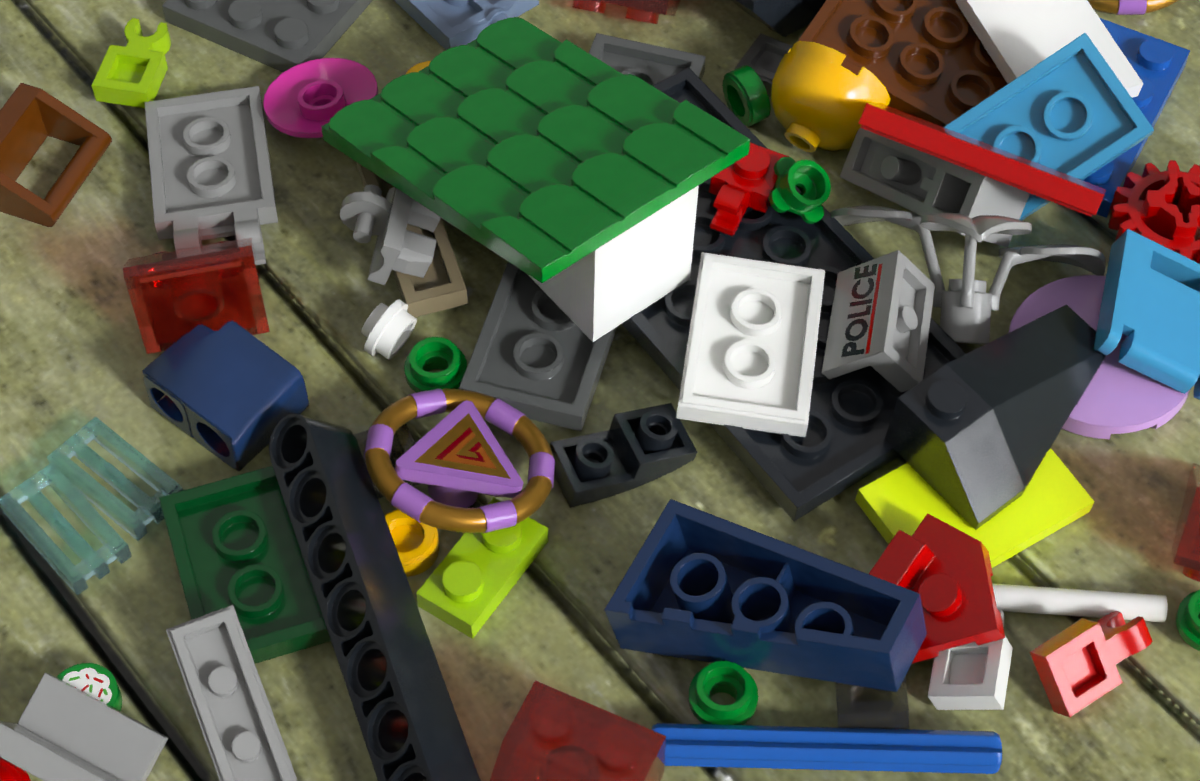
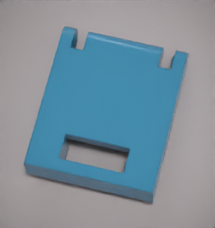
[1094,229,1200,400]

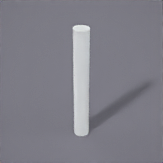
[992,583,1168,622]

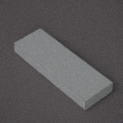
[166,605,298,781]

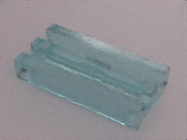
[47,417,184,541]
[0,463,132,595]

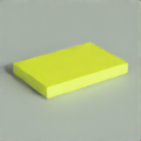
[855,448,1095,568]

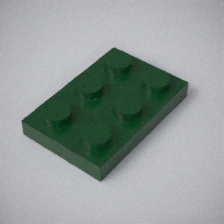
[159,466,331,664]

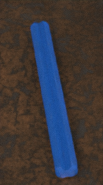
[650,723,1002,774]

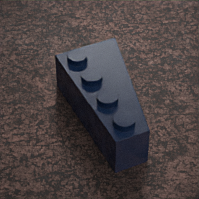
[604,499,927,692]

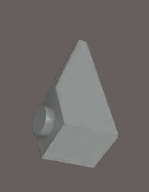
[840,128,1030,247]

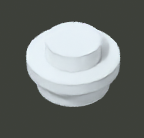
[361,299,417,360]

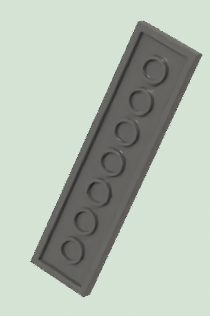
[459,33,706,432]

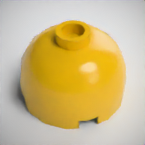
[771,41,891,152]

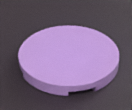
[1008,275,1191,439]

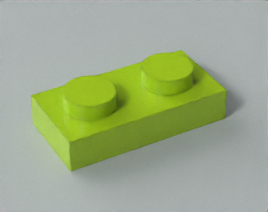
[416,497,549,639]

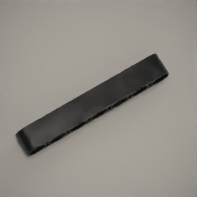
[269,414,481,781]

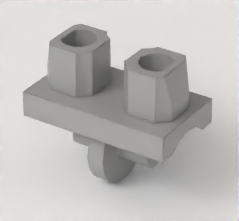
[340,184,441,285]

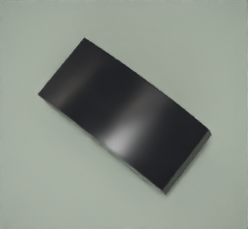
[550,403,697,508]

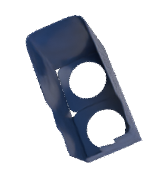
[142,321,309,472]

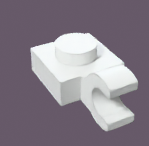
[928,610,1013,710]

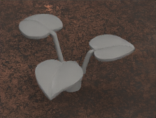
[830,205,1106,344]

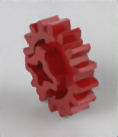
[1108,160,1200,264]

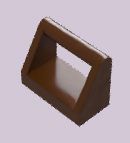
[0,83,112,227]

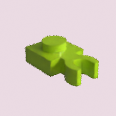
[92,18,171,108]

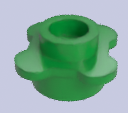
[769,157,831,224]

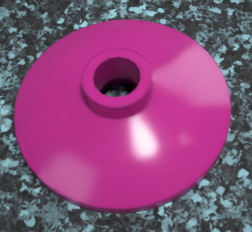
[263,58,378,138]

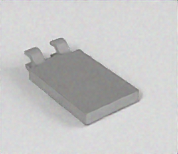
[145,86,278,276]

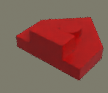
[869,513,1005,664]

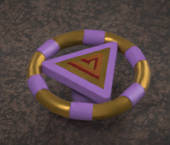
[364,388,555,533]

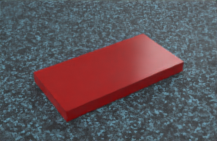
[858,103,1106,217]

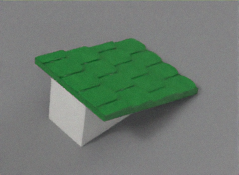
[322,17,750,342]

